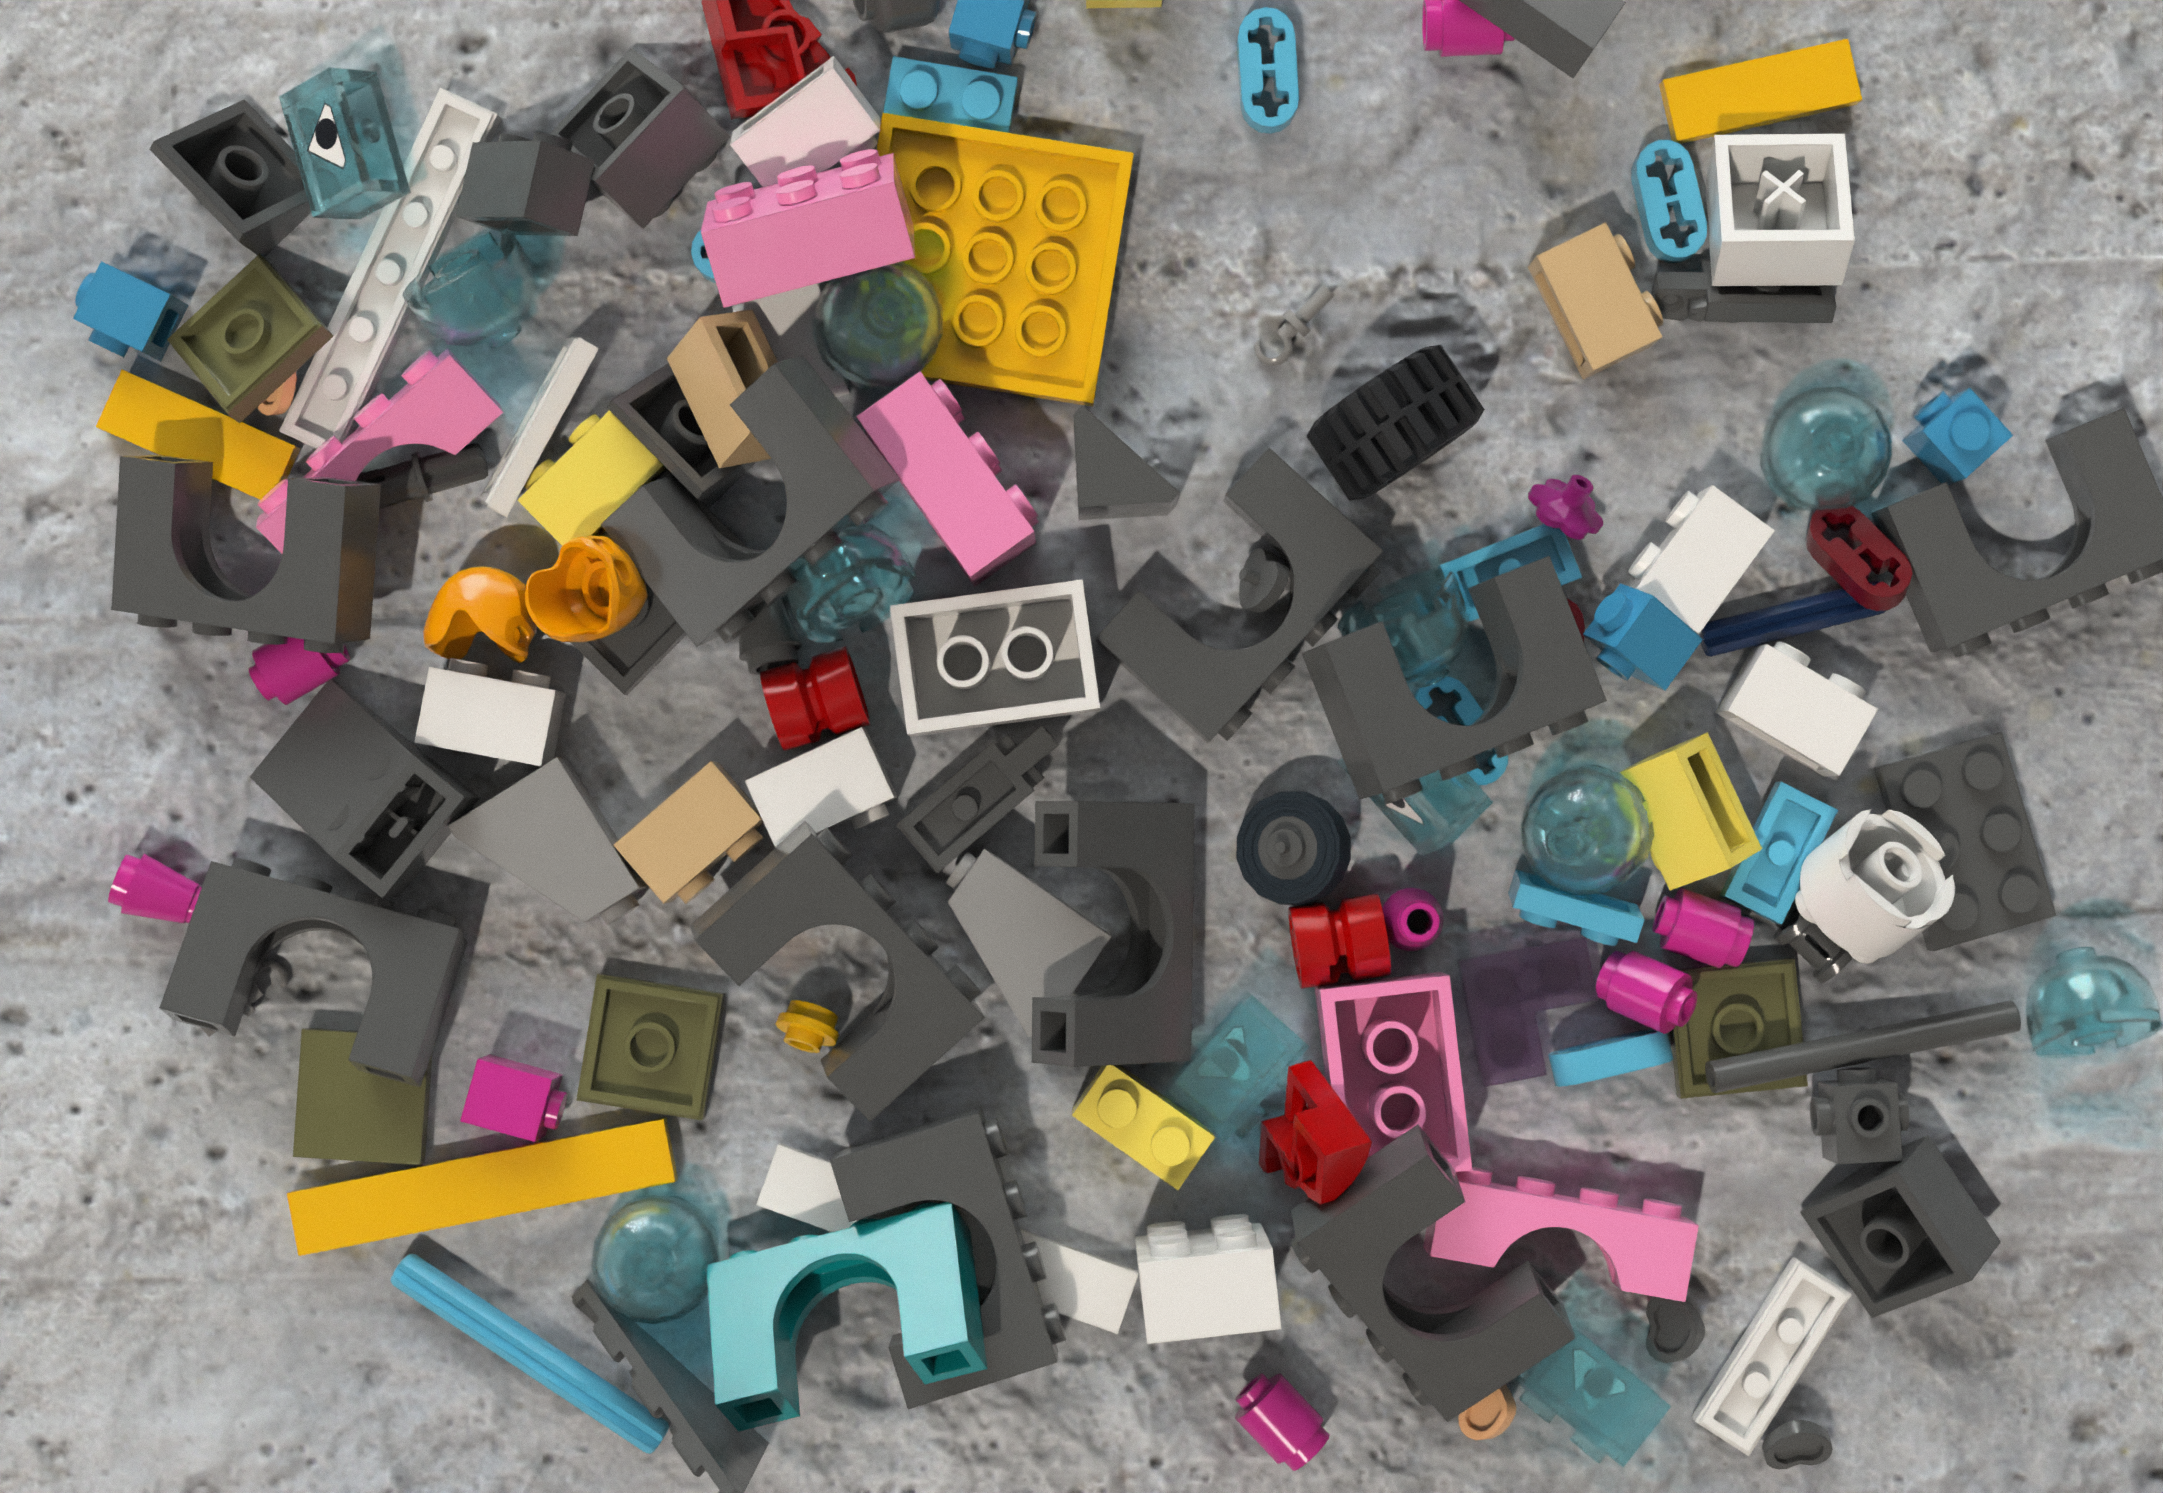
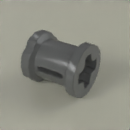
[1774,909,1853,983]

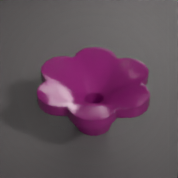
[1528,475,1603,540]

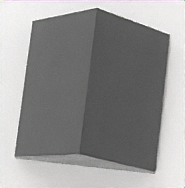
[149,99,331,257]
[607,363,756,509]
[1073,405,1180,520]

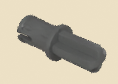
[357,443,488,509]

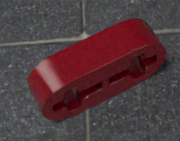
[1805,502,1913,611]

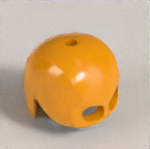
[525,536,648,642]
[423,566,537,663]

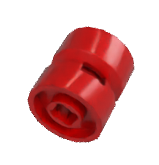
[760,646,871,751]
[1288,894,1391,989]

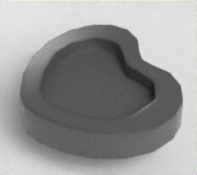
[1239,548,1289,613]
[1646,1297,1705,1363]
[1762,1420,1833,1469]

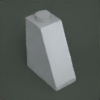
[448,757,648,925]
[946,848,1112,1039]

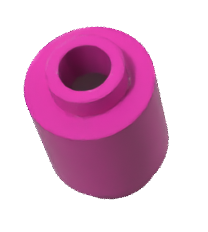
[1422,0,1515,57]
[248,637,350,705]
[1652,888,1754,968]
[1595,951,1697,1034]
[1235,1373,1330,1471]

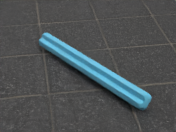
[390,1254,669,1454]

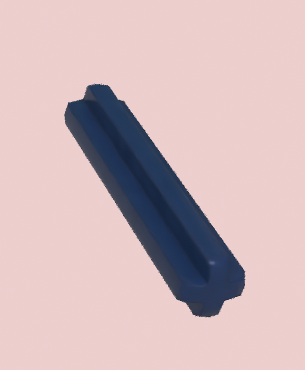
[1699,580,1887,657]

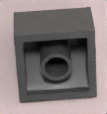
[550,48,730,229]
[1800,1135,2001,1318]

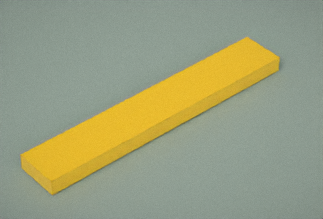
[287,1117,678,1256]

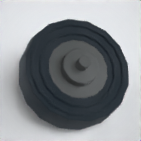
[1236,791,1351,905]

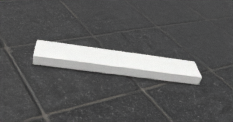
[279,88,502,449]
[756,1143,1139,1334]

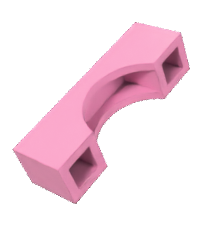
[256,348,503,554]
[1423,1167,1699,1302]

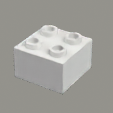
[1705,134,1855,286]

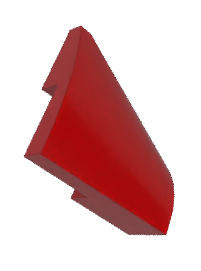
[701,0,857,120]
[1258,1060,1372,1205]

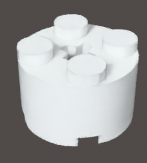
[1795,809,1955,964]

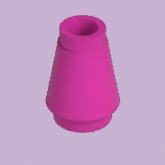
[108,854,202,924]
[1382,888,1444,951]

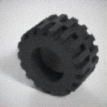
[1307,345,1485,501]

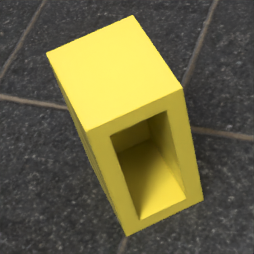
[517,410,666,546]
[1616,732,1762,891]
[1072,1065,1215,1190]

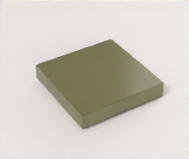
[167,253,333,424]
[1670,958,1808,1099]
[576,973,725,1120]
[293,1028,433,1165]

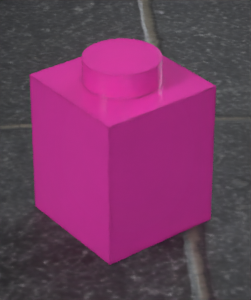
[460,1054,567,1142]

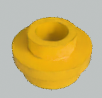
[775,1000,839,1053]

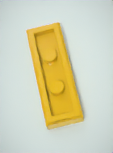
[1659,38,1862,144]
[96,369,301,500]

